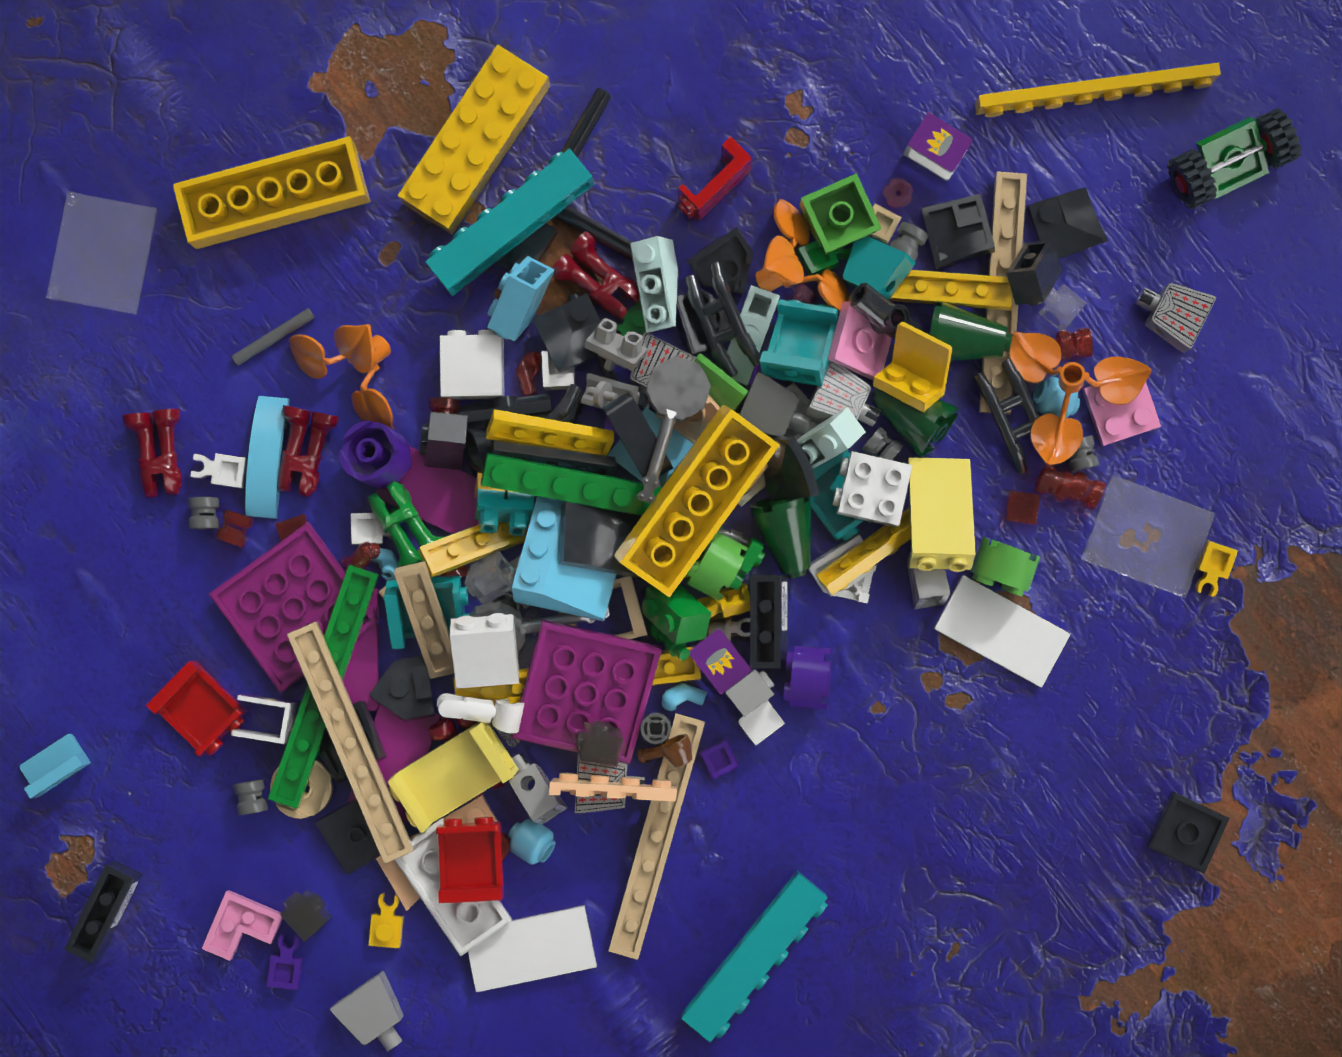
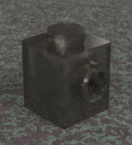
[574,721,623,767]
[280,890,332,942]

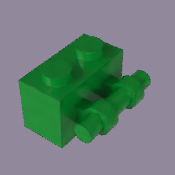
[642,584,711,660]

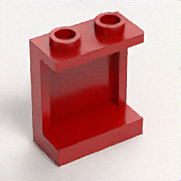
[678,136,752,221]
[146,661,248,757]
[436,817,504,903]

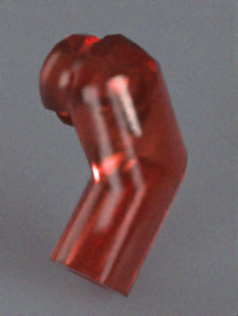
[515,351,542,397]
[342,541,380,570]

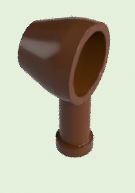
[637,734,692,767]

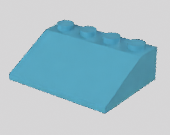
[512,496,631,621]

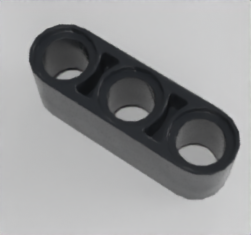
[602,391,674,478]

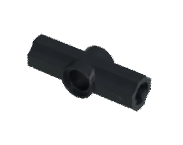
[849,283,929,341]
[459,393,552,430]

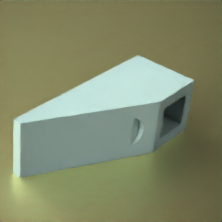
[630,236,678,333]
[721,285,780,386]
[797,407,865,469]

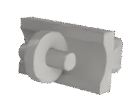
[584,318,648,371]
[581,373,640,409]

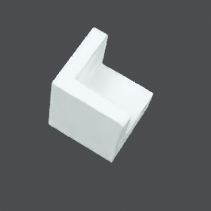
[542,351,575,391]
[738,700,785,745]

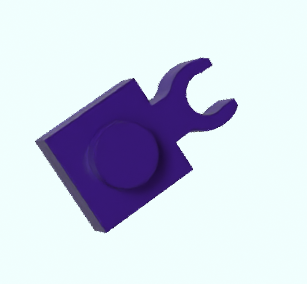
[267,933,303,990]

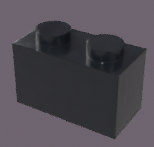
[1006,240,1062,306]
[419,412,468,470]

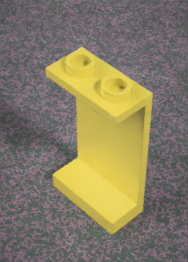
[908,457,975,572]
[388,722,519,833]

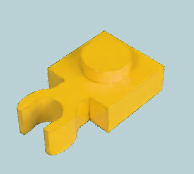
[1195,540,1238,597]
[698,583,750,618]
[369,892,404,948]

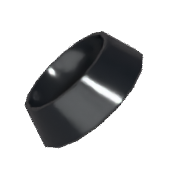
[465,429,492,479]

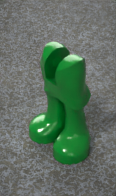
[367,481,444,568]

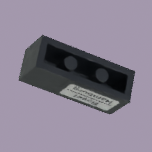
[750,575,788,668]
[64,861,143,963]

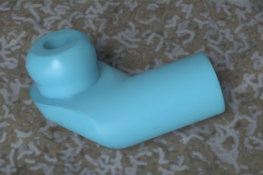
[362,545,398,581]
[662,683,707,711]

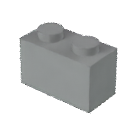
[725,669,774,717]

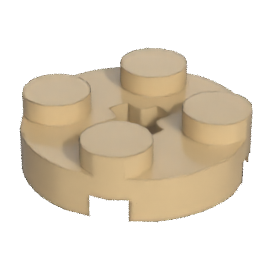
[270,759,333,819]

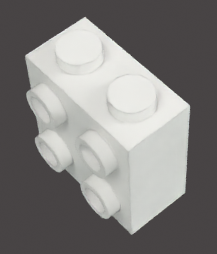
[440,330,504,400]
[832,451,913,527]
[450,613,519,688]

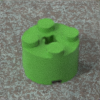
[685,531,748,601]
[970,536,1041,596]

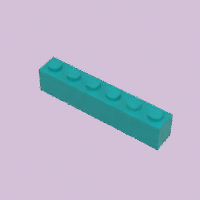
[425,148,595,296]
[681,871,828,1042]

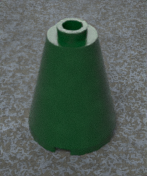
[930,301,1013,361]
[872,388,959,458]
[750,497,811,578]

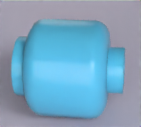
[1032,376,1080,419]
[508,818,556,865]

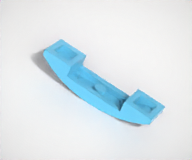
[245,396,290,519]

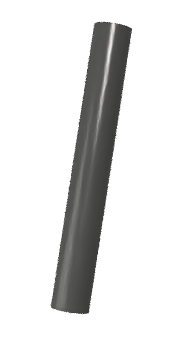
[232,308,315,366]

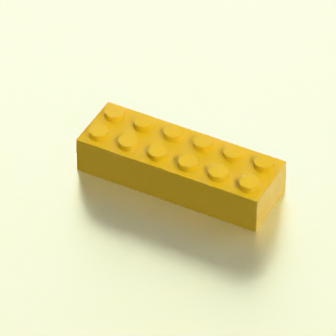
[397,44,550,235]
[173,136,371,249]
[614,405,780,597]

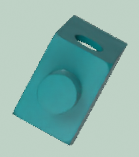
[843,236,916,300]

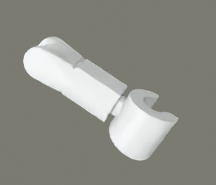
[437,693,525,733]

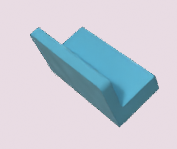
[20,734,91,799]

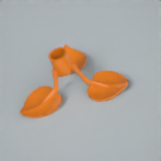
[756,199,850,314]
[289,324,394,430]
[1009,331,1151,465]

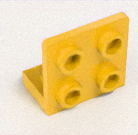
[873,322,952,413]

